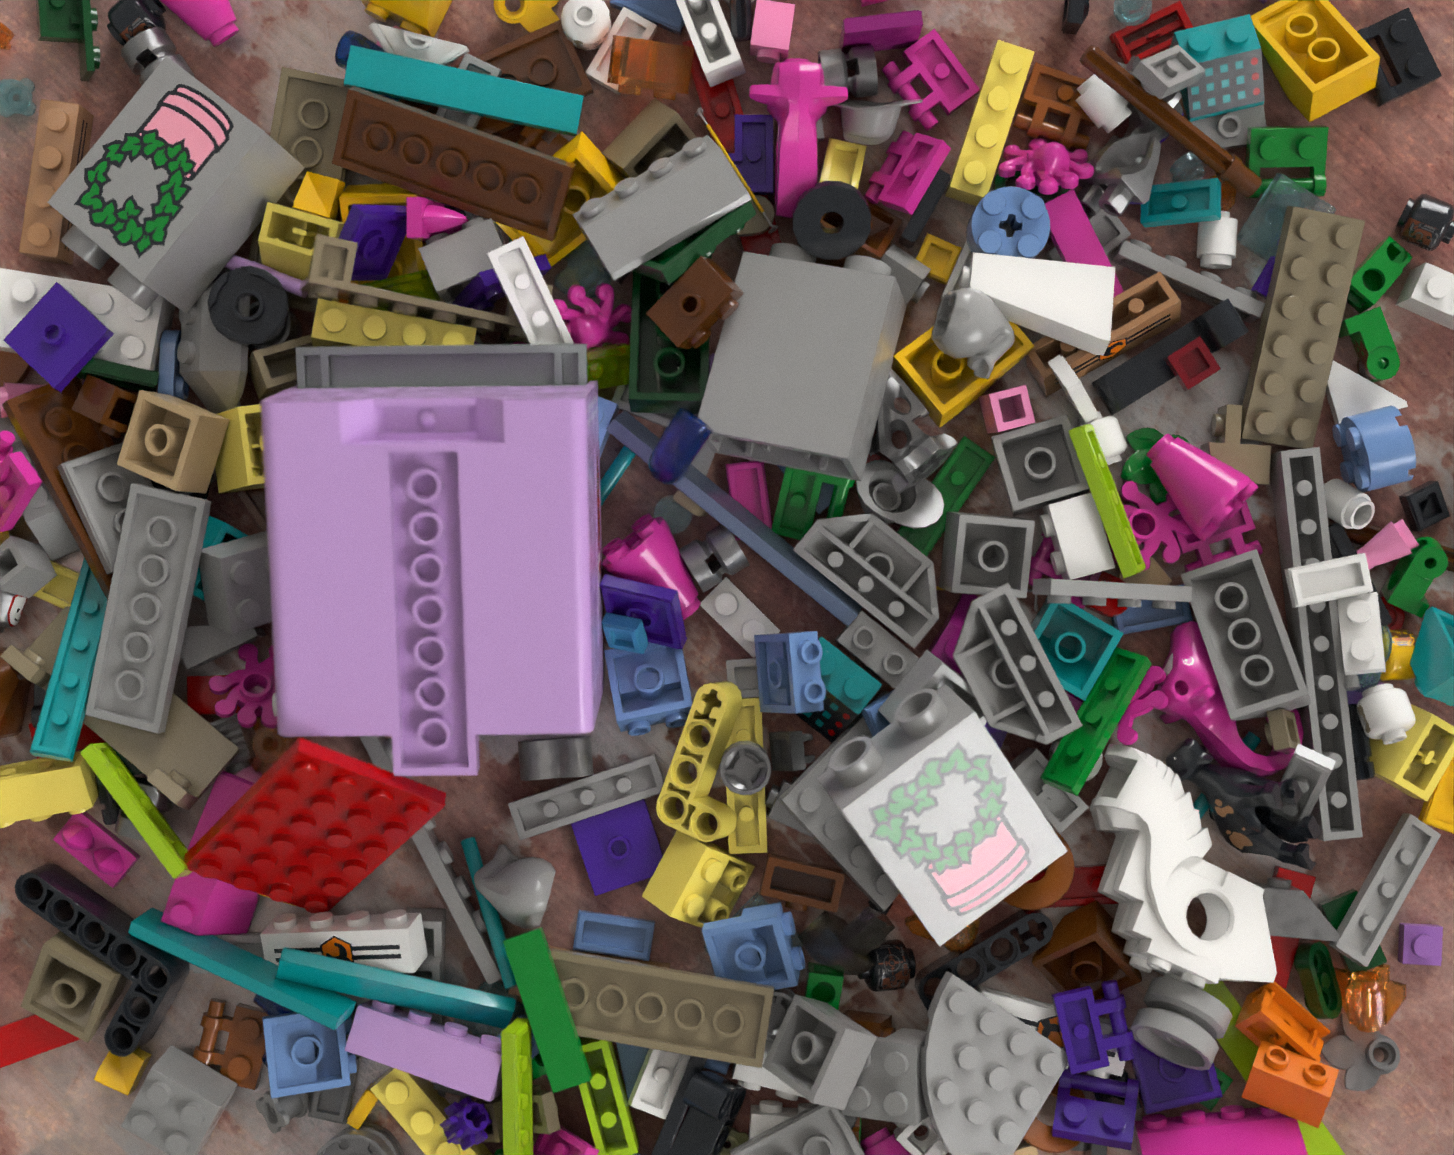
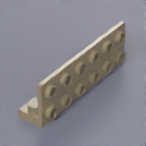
[300,234,553,342]
[0,606,240,811]

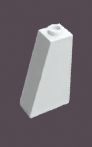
[960,252,1115,356]

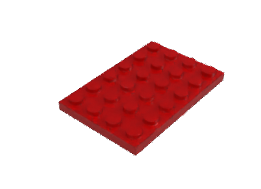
[184,737,446,914]

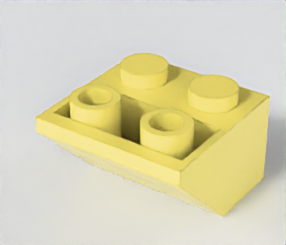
[258,202,345,302]
[215,404,265,494]
[1369,704,1454,801]
[642,830,755,928]

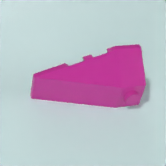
[161,771,260,936]

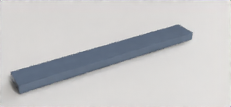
[606,410,862,626]

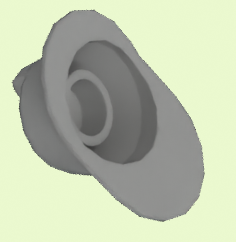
[833,99,923,145]
[856,460,944,529]

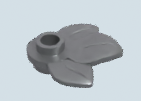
[1321,1012,1400,1091]

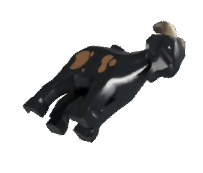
[1163,738,1322,870]

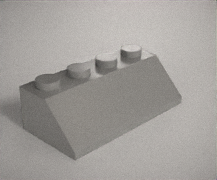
[573,135,751,280]
[1181,549,1311,721]

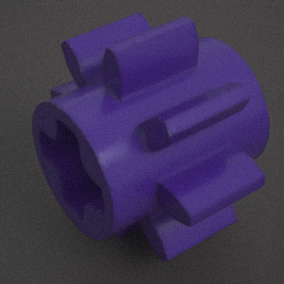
[440,1096,492,1151]

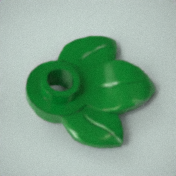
[1120,428,1189,504]

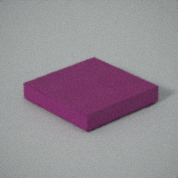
[839,10,923,54]

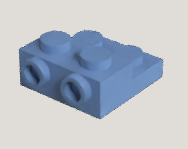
[754,631,826,714]
[604,642,693,736]
[702,902,805,990]
[262,1012,357,1099]

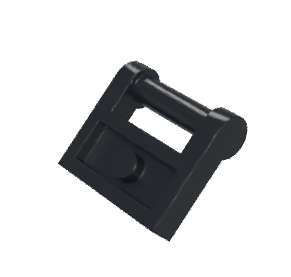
[1357,7,1442,107]

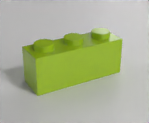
[579,1037,639,1155]

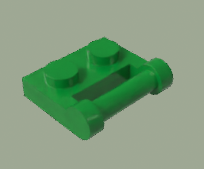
[1245,125,1329,198]
[771,467,855,540]

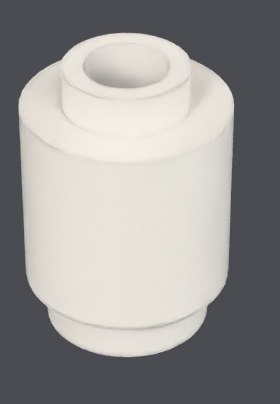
[1075,74,1132,133]
[1196,211,1238,269]
[1324,479,1375,529]

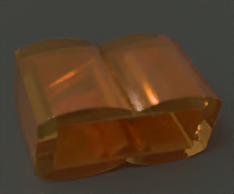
[607,35,694,101]

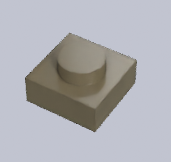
[1265,708,1300,754]

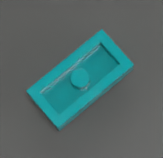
[1140,178,1221,228]

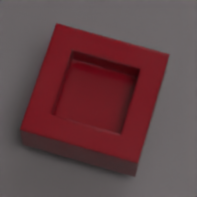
[1164,336,1221,391]

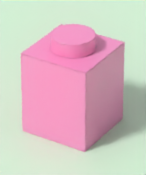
[750,0,795,64]
[979,385,1036,434]

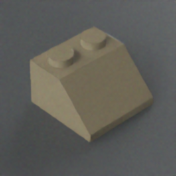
[602,98,697,179]
[21,931,128,1043]

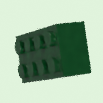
[628,254,712,414]

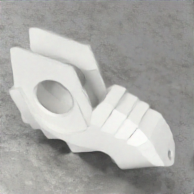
[1090,744,1277,990]

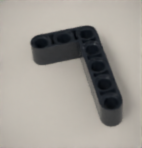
[15,863,190,1057]

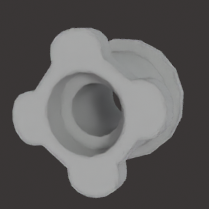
[256,1091,309,1133]

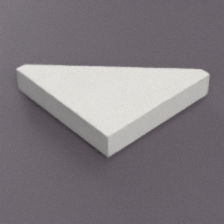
[369,22,469,66]
[1326,360,1408,425]

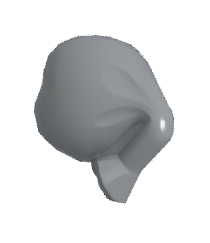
[932,287,1015,379]
[474,844,556,929]

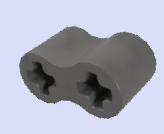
[518,736,594,781]

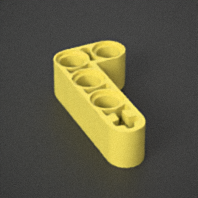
[656,681,742,842]

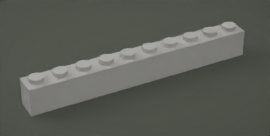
[1270,447,1363,841]

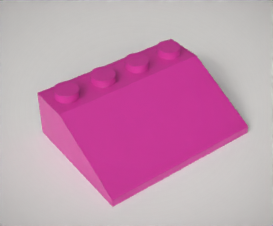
[1134,1105,1308,1155]

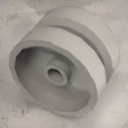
[1130,977,1232,1071]

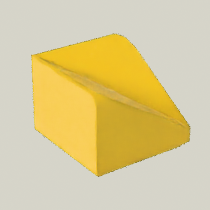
[293,171,345,220]
[94,1048,152,1096]

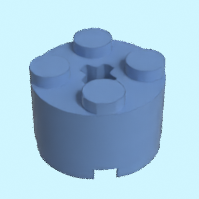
[966,187,1050,259]
[1332,405,1416,492]

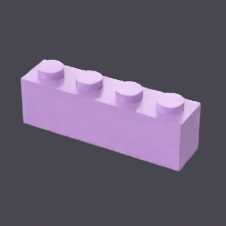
[345,1000,502,1102]

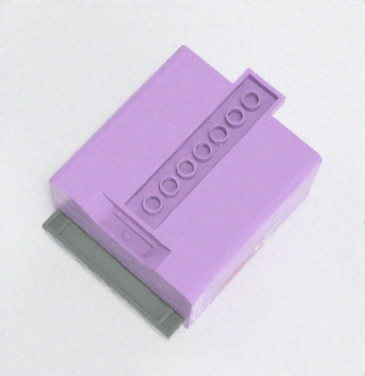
[261,343,604,776]

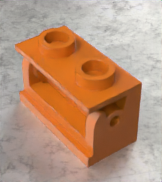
[1235,981,1330,1062]
[1241,1040,1339,1128]

